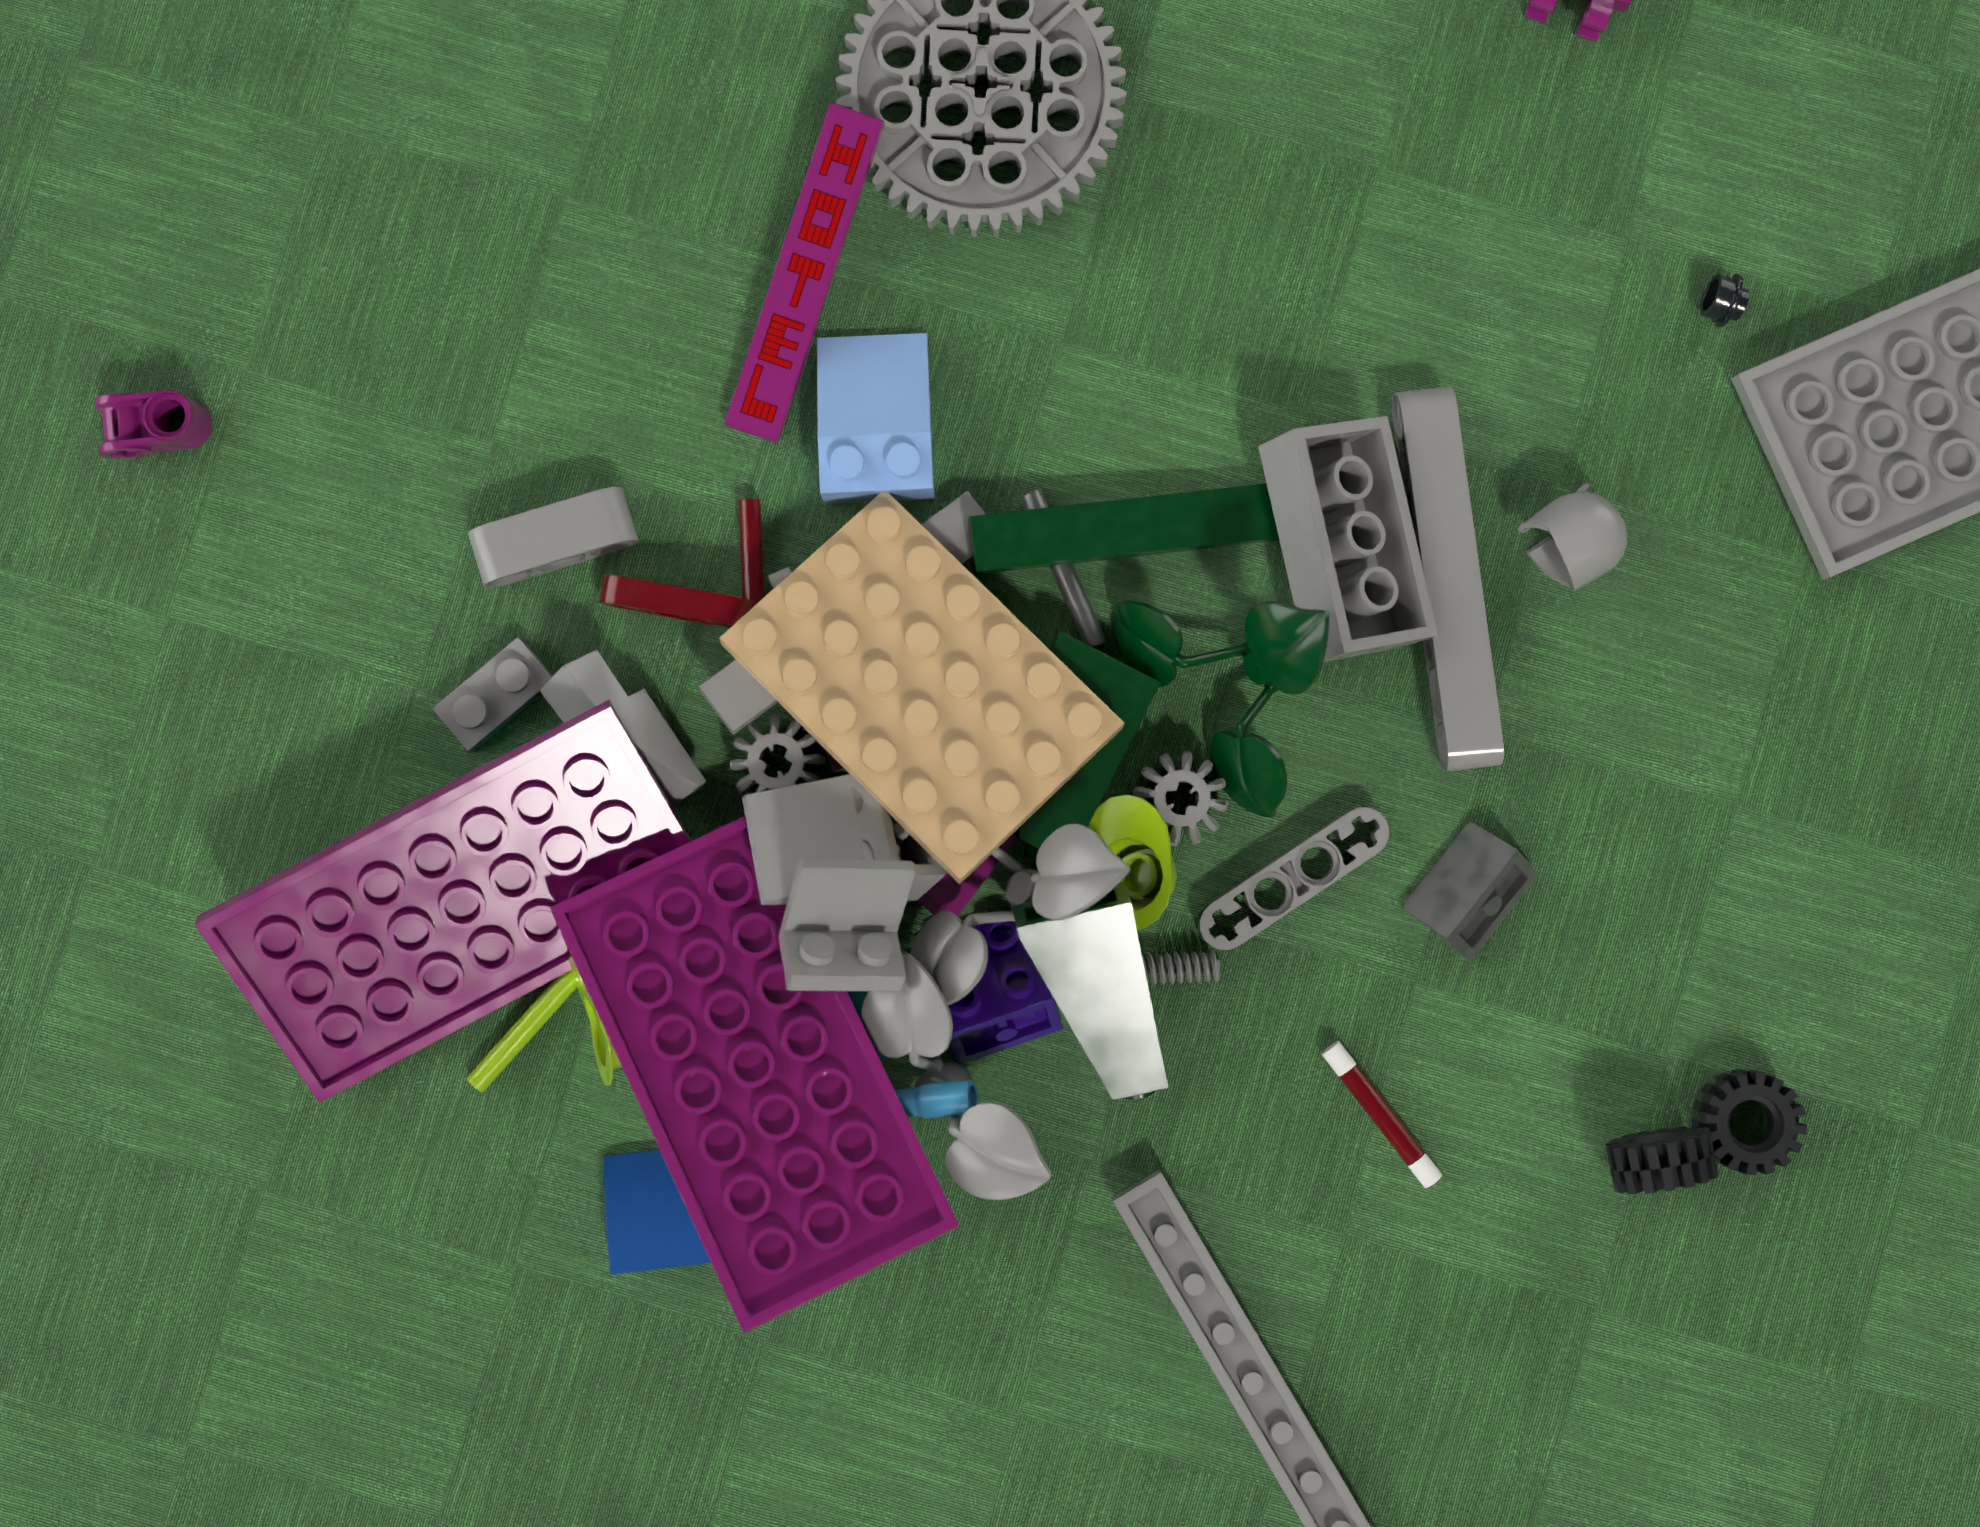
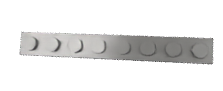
[1112,1169,1371,1527]

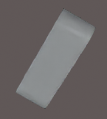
[468,486,639,588]

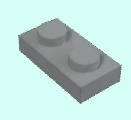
[432,637,553,752]

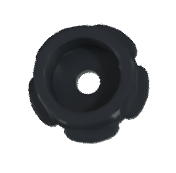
[1700,273,1749,327]

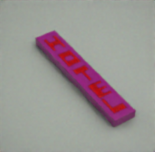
[724,102,885,444]

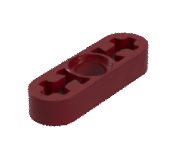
[598,575,758,628]

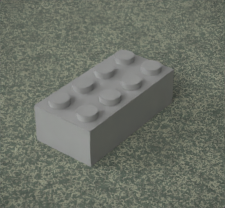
[1258,416,1438,662]

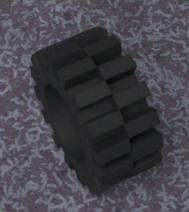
[1692,1069,1807,1176]
[1605,1126,1719,1194]

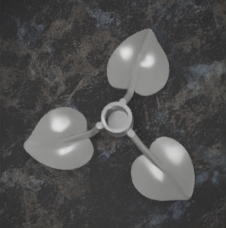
[911,824,1130,1005]
[862,953,1052,1200]

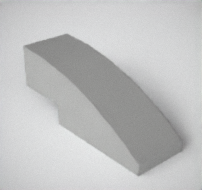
[539,650,706,808]

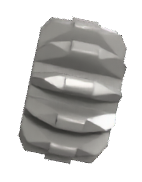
[730,714,826,793]
[1132,751,1228,846]

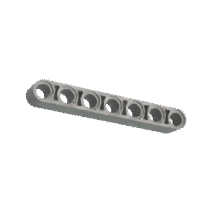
[1392,386,1504,772]

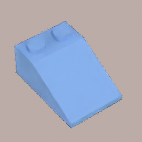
[817,333,935,504]

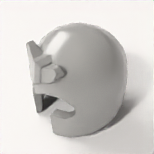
[1518,483,1628,592]

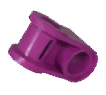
[94,390,213,459]

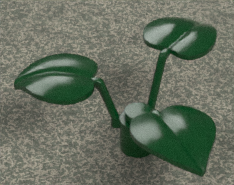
[1111,600,1330,818]

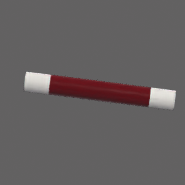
[1321,1041,1442,1188]

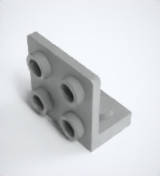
[778,858,916,991]

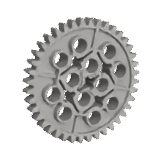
[836,0,1126,237]

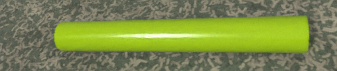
[466,970,577,1093]

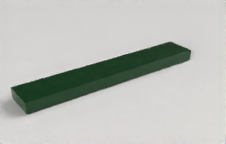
[968,483,1279,574]

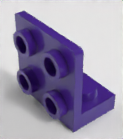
[948,909,1064,1064]

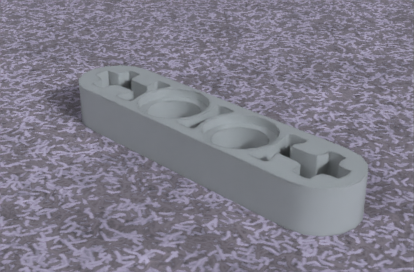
[1197,807,1389,950]

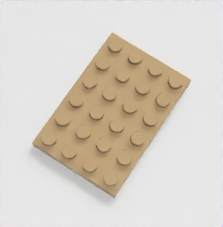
[720,493,1124,884]

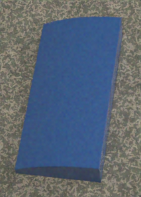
[604,1149,711,1275]

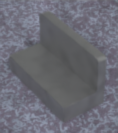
[1403,822,1539,962]

